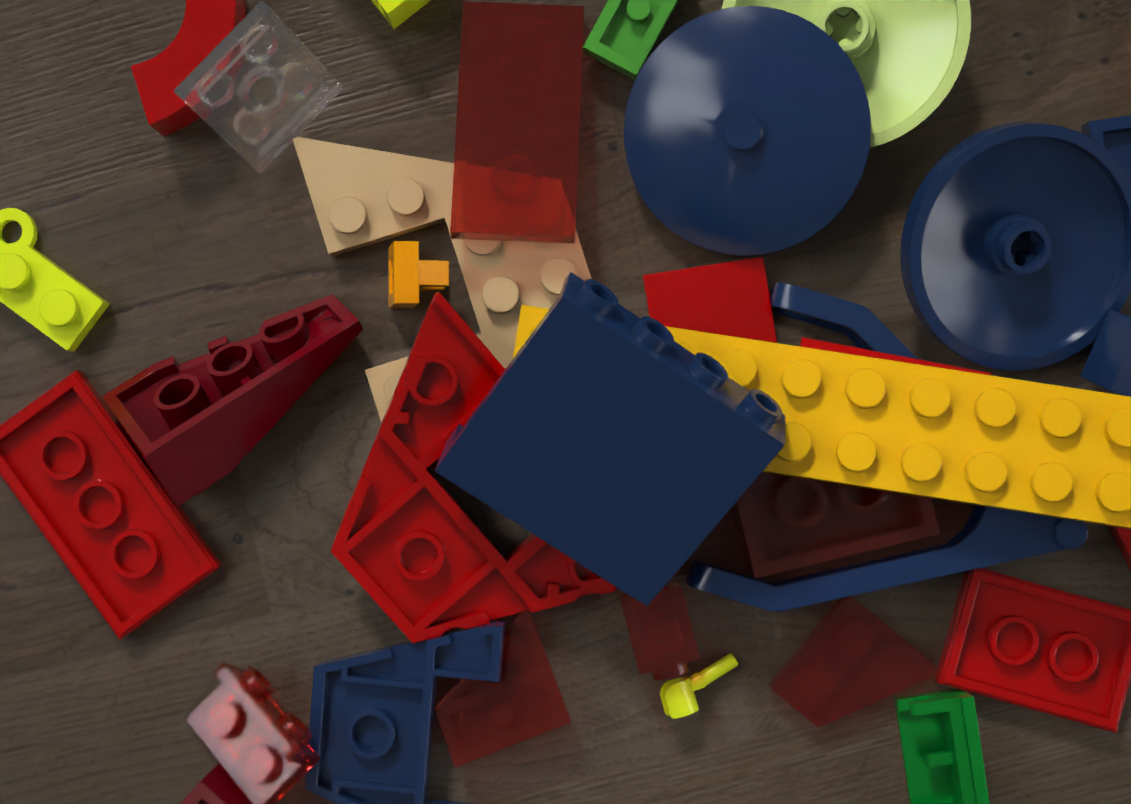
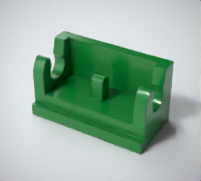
[894,688,990,804]

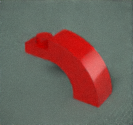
[131,0,247,136]

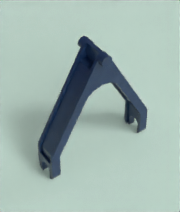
[686,282,1088,612]

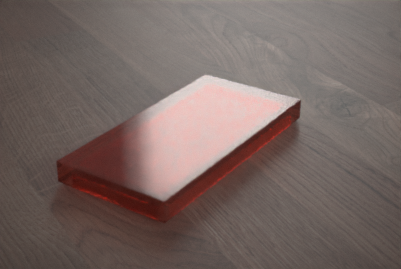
[450,1,584,244]

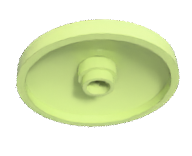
[722,0,971,148]

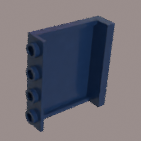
[435,272,785,606]

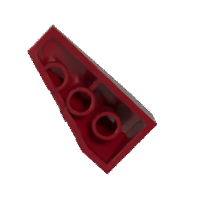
[102,294,363,507]

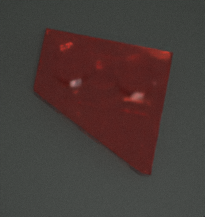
[768,596,940,728]
[434,611,572,767]

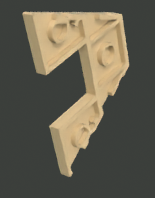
[293,137,592,422]

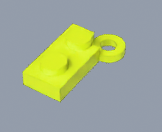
[0,208,110,352]

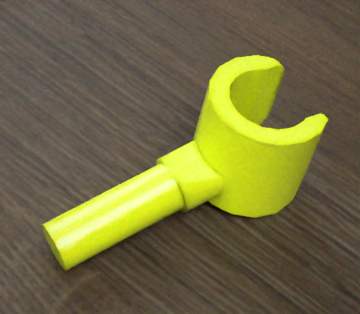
[660,653,738,719]

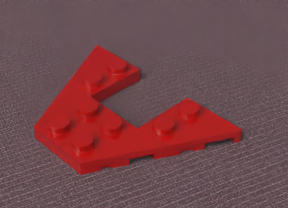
[330,292,679,643]

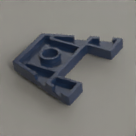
[305,621,506,804]

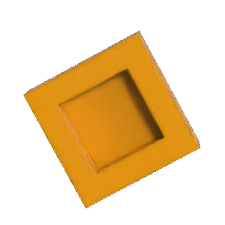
[388,241,449,309]

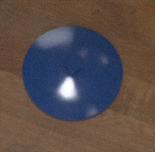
[624,6,871,256]
[900,122,1131,371]

